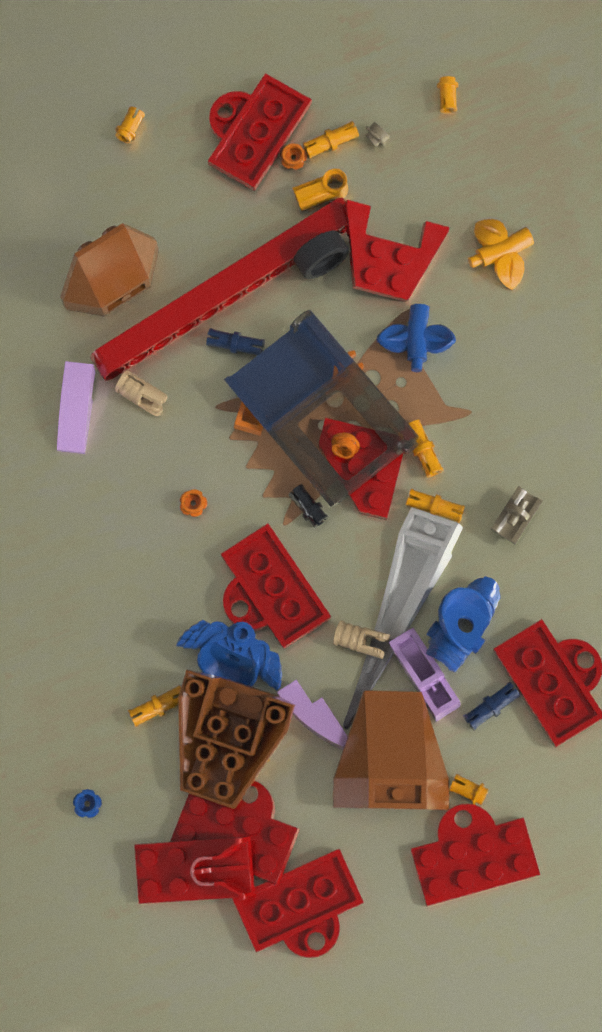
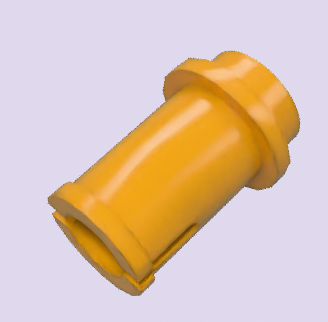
[437,76,458,113]
[115,107,145,143]
[449,774,489,805]

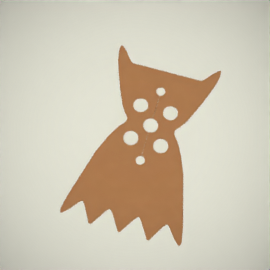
[215,309,472,525]

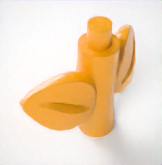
[468,219,534,290]

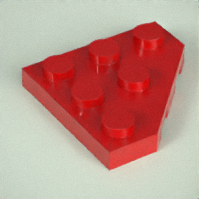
[318,418,407,520]

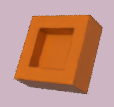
[234,401,267,436]

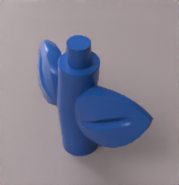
[376,304,456,372]

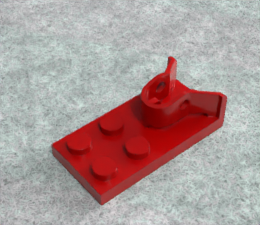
[134,836,255,904]

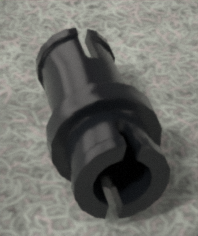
[288,484,329,528]

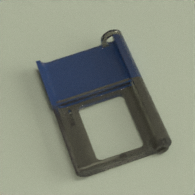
[224,310,419,507]

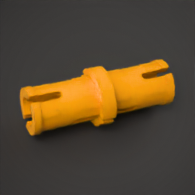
[302,121,359,159]
[403,419,444,478]
[406,488,465,523]
[128,685,181,727]

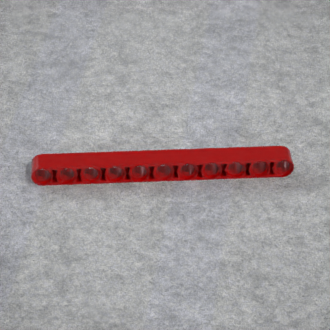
[90,197,347,381]

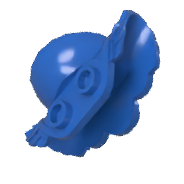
[426,576,501,672]
[176,620,282,691]

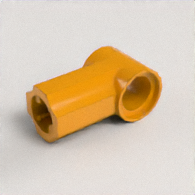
[293,168,349,211]

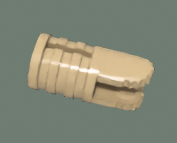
[114,370,167,416]
[333,620,390,659]

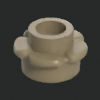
[365,122,390,147]

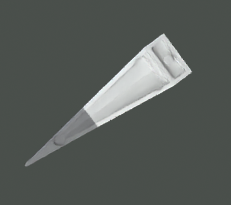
[343,507,463,730]

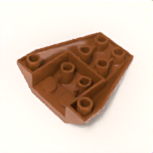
[60,223,159,317]
[178,670,295,809]
[333,690,449,810]

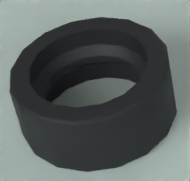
[294,230,349,279]

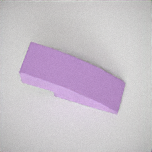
[57,361,95,454]
[389,628,460,722]
[277,680,348,750]

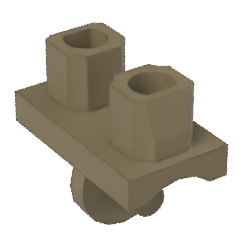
[491,486,542,545]

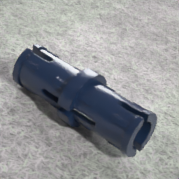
[206,328,265,357]
[463,682,521,731]

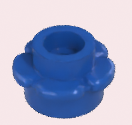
[73,789,102,818]

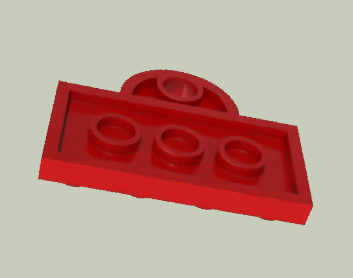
[208,73,312,191]
[221,523,331,650]
[493,619,602,748]
[170,781,300,885]
[411,804,540,907]
[232,849,364,958]

